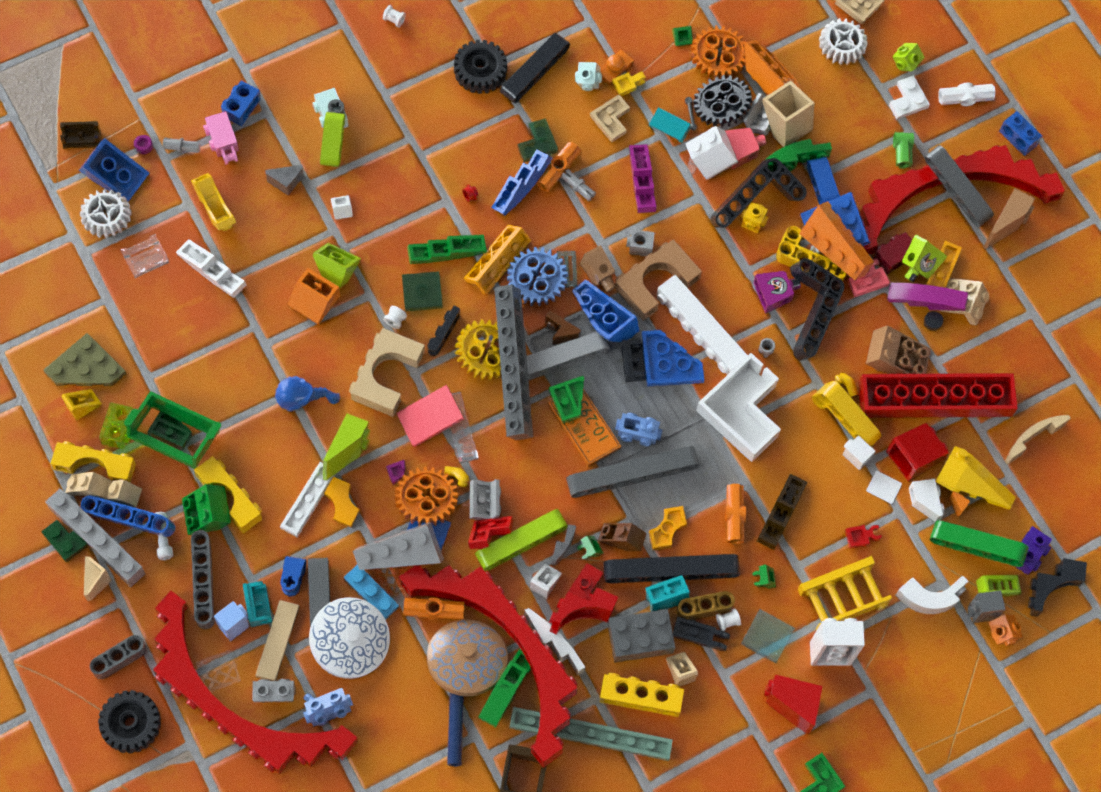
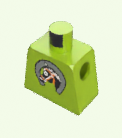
[903,235,947,283]

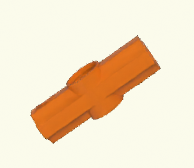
[536,142,581,192]
[725,484,746,545]
[403,598,465,620]

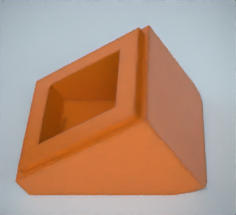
[948,492,970,518]

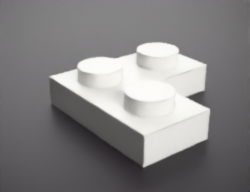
[889,75,930,120]

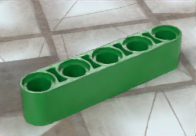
[929,520,1029,567]

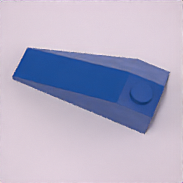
[572,280,640,342]

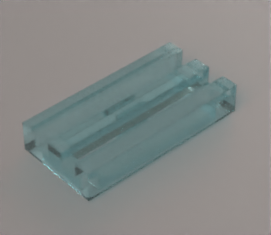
[557,251,577,288]

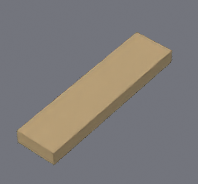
[256,600,299,681]

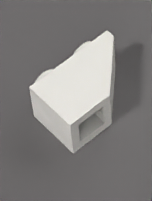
[909,479,944,522]

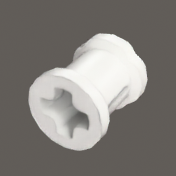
[382,5,406,28]
[716,608,741,631]

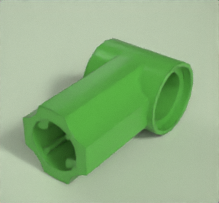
[893,132,914,169]

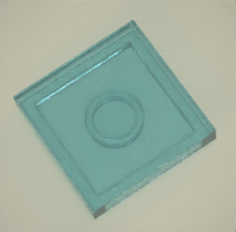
[741,609,795,663]

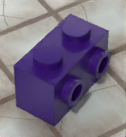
[1015,526,1052,575]

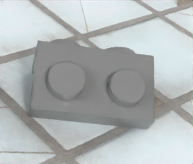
[744,93,771,135]
[470,479,501,520]
[252,679,296,702]

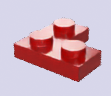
[468,516,514,549]

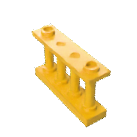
[798,556,892,630]

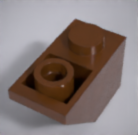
[598,523,647,551]

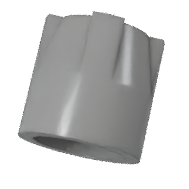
[758,338,775,358]

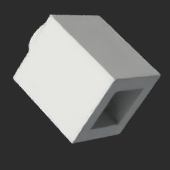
[842,436,875,470]

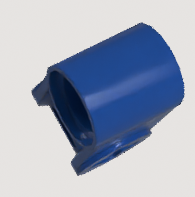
[280,556,307,597]

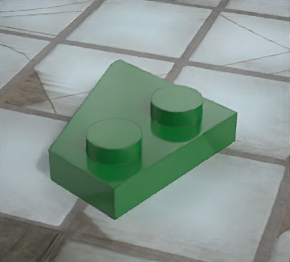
[549,376,584,424]

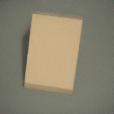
[666,652,698,686]

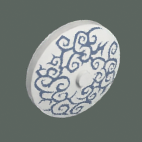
[309,597,390,679]

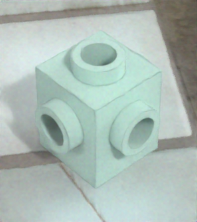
[575,62,602,91]

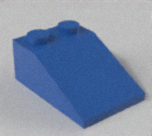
[79,138,149,202]

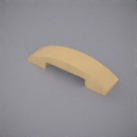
[1005,415,1071,465]

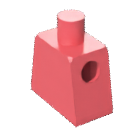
[725,128,766,169]

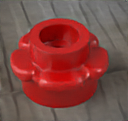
[462,184,479,202]

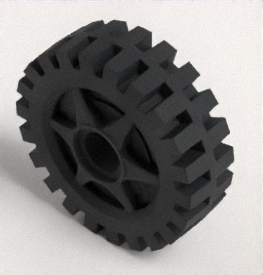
[454,39,507,94]
[98,690,161,753]

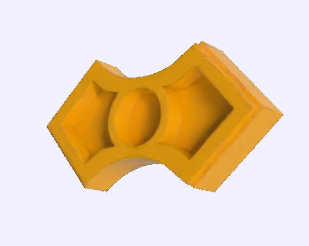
[324,477,360,528]
[648,506,687,551]

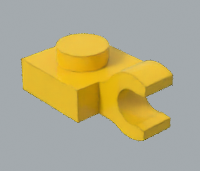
[612,72,646,96]

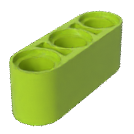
[320,112,345,167]

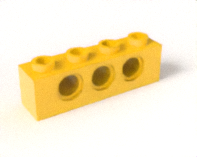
[599,673,684,717]

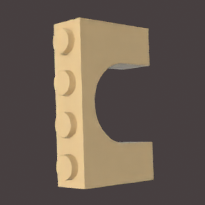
[349,328,425,417]

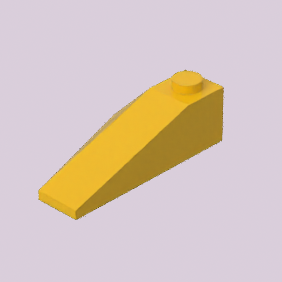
[935,446,1016,510]

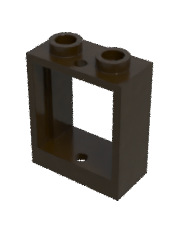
[500,744,546,792]

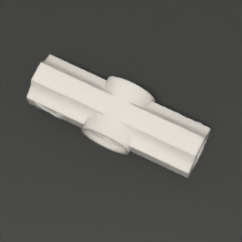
[938,83,995,106]

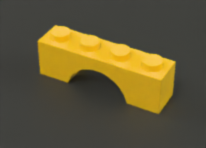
[50,441,136,483]
[194,456,262,534]

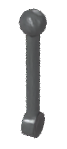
[685,97,697,131]

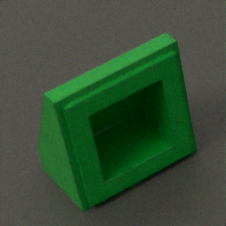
[672,26,693,46]

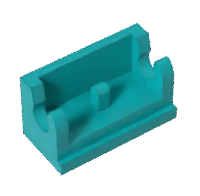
[649,107,690,143]
[645,575,690,612]
[243,581,272,627]

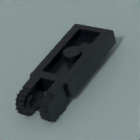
[427,305,460,356]
[673,617,730,651]

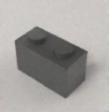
[968,590,1005,623]

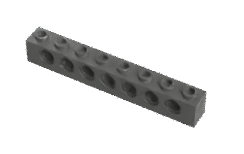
[494,284,533,440]

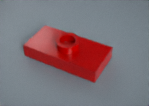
[568,563,603,600]

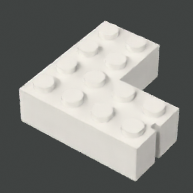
[696,353,781,462]

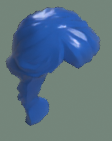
[275,376,340,412]

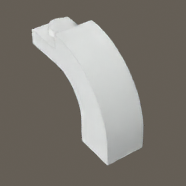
[895,576,968,614]

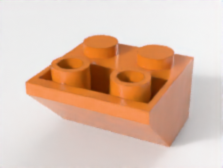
[287,268,340,325]

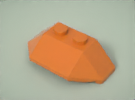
[744,40,802,95]

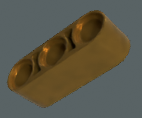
[677,591,735,620]

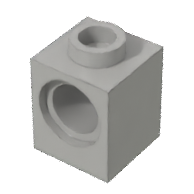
[626,229,655,256]

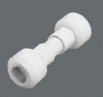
[156,512,173,560]

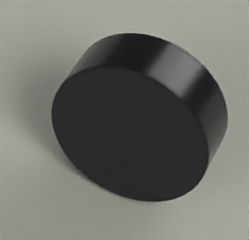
[924,311,943,331]

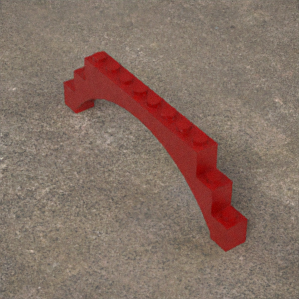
[860,145,1065,255]
[399,565,578,768]
[153,590,358,774]

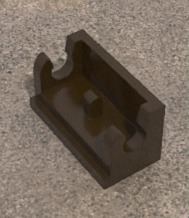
[60,121,101,149]

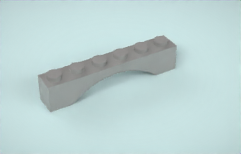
[46,489,145,587]

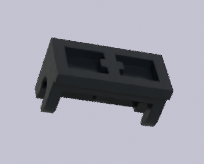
[621,340,646,382]

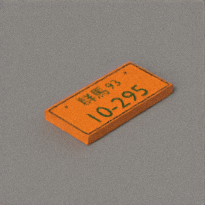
[548,389,621,467]

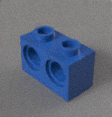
[221,80,261,127]
[999,111,1042,156]

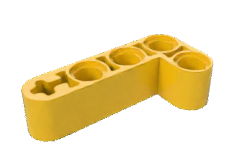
[776,226,846,281]
[812,381,882,447]

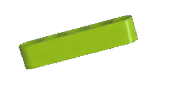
[475,509,568,571]

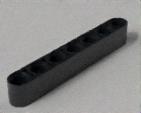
[603,554,740,583]

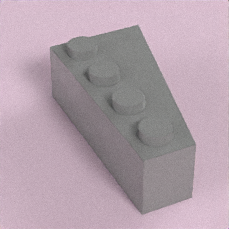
[353,522,444,570]

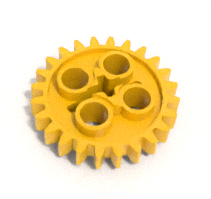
[455,319,501,380]

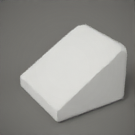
[331,195,353,219]

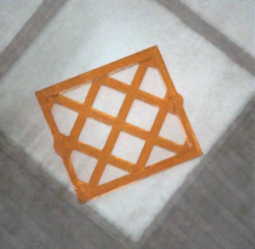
[372,566,412,599]

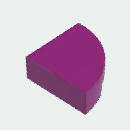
[386,460,406,485]

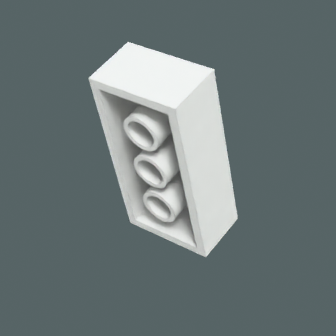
[810,618,865,666]

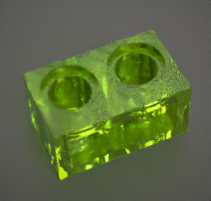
[99,402,133,449]

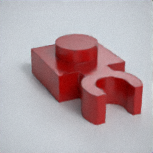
[845,525,882,549]

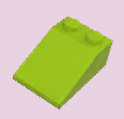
[323,413,370,481]

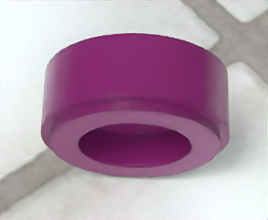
[134,135,153,154]

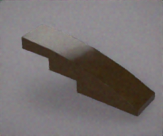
[756,474,808,550]

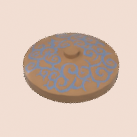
[427,620,508,696]

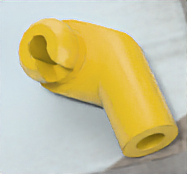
[834,373,858,397]
[444,466,469,487]

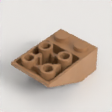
[866,325,931,374]

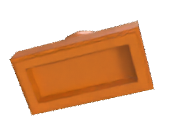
[600,49,634,86]

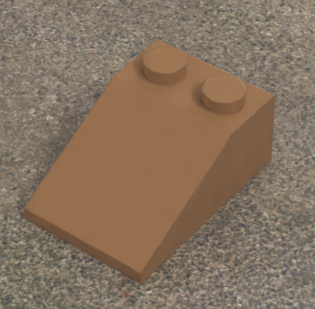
[983,189,1035,249]

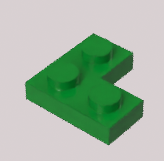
[800,753,846,792]

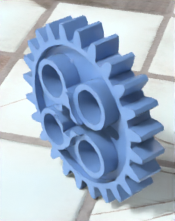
[507,247,568,306]

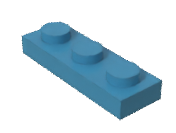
[344,564,399,620]

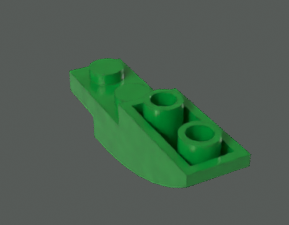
[766,139,832,172]
[478,648,531,728]

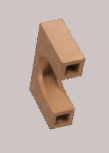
[615,240,702,321]

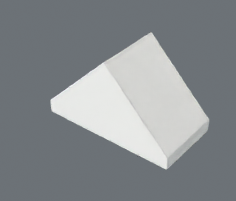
[530,564,562,599]

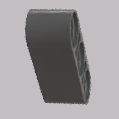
[90,635,147,679]

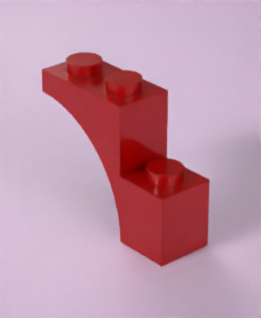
[549,588,619,635]

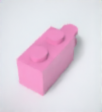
[203,112,239,165]

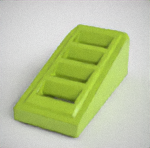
[976,575,1022,597]

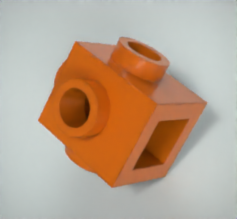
[989,615,1023,647]

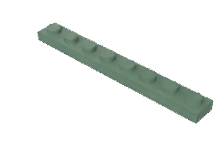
[509,707,673,761]

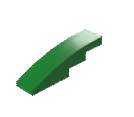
[407,235,487,264]

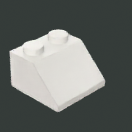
[686,126,738,180]

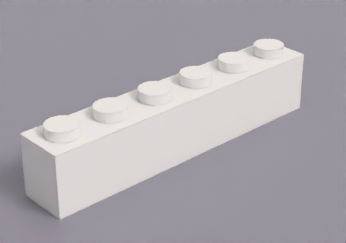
[657,275,748,375]

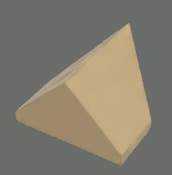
[84,557,112,601]

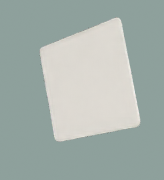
[866,471,902,504]

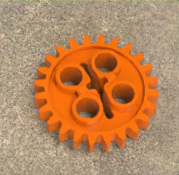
[690,25,746,79]
[395,467,458,526]

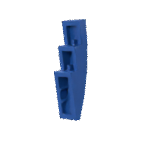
[491,149,553,215]

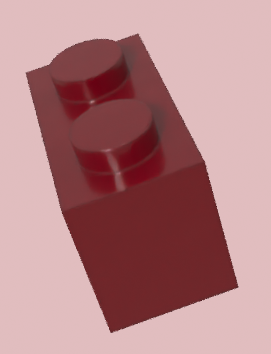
[873,232,912,275]

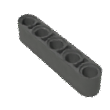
[924,145,994,227]
[191,530,215,630]
[308,558,330,653]

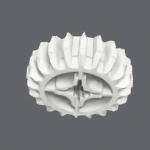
[819,18,868,65]
[80,189,132,238]

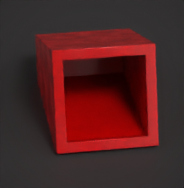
[886,423,949,483]
[764,674,823,734]

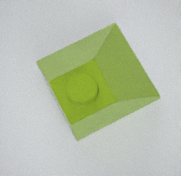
[313,243,361,288]

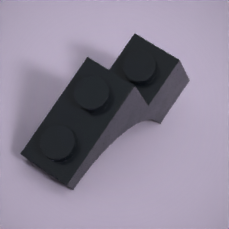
[1028,558,1087,617]

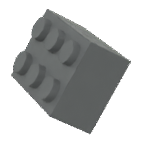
[607,609,675,663]

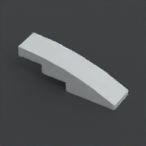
[176,240,247,298]
[524,608,585,676]

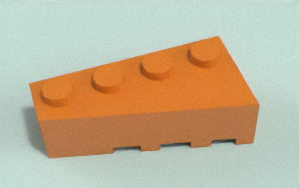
[799,201,874,280]

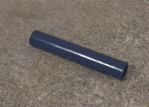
[447,693,464,767]

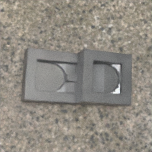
[552,524,576,566]

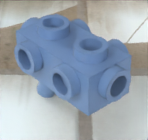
[615,413,663,447]
[303,688,353,727]

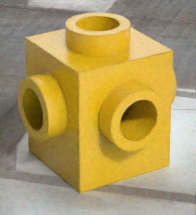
[741,202,769,234]

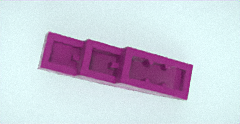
[629,144,656,213]
[887,282,969,311]

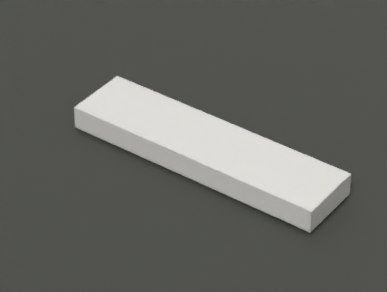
[280,462,337,538]

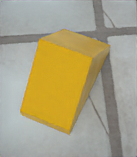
[62,389,102,421]

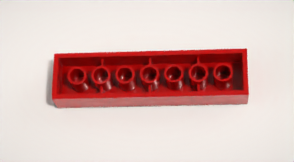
[858,373,1018,418]

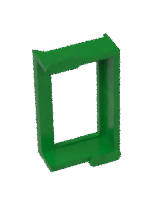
[124,391,221,469]

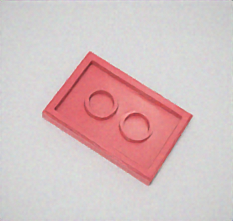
[397,385,464,447]

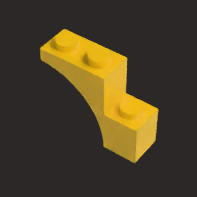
[191,173,236,231]

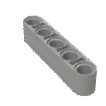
[527,332,610,380]

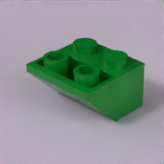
[182,484,231,535]

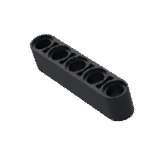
[500,33,570,104]

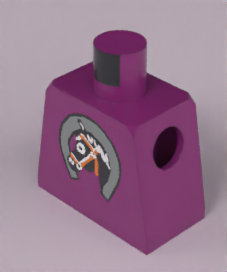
[753,271,801,313]

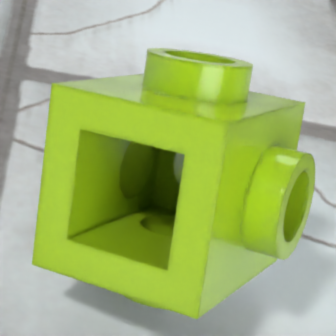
[892,43,925,71]

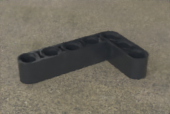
[710,158,807,228]
[790,258,844,361]

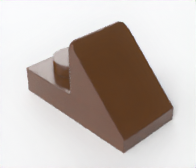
[545,311,581,345]

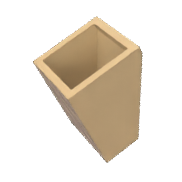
[762,81,814,147]

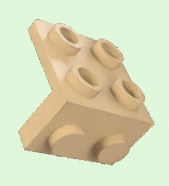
[939,278,989,325]

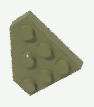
[43,333,126,386]

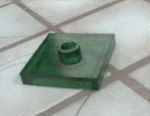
[402,271,443,311]

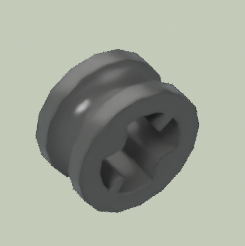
[328,99,345,114]

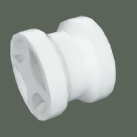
[383,306,407,329]

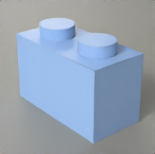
[214,601,249,641]

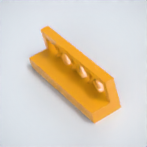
[464,225,531,294]

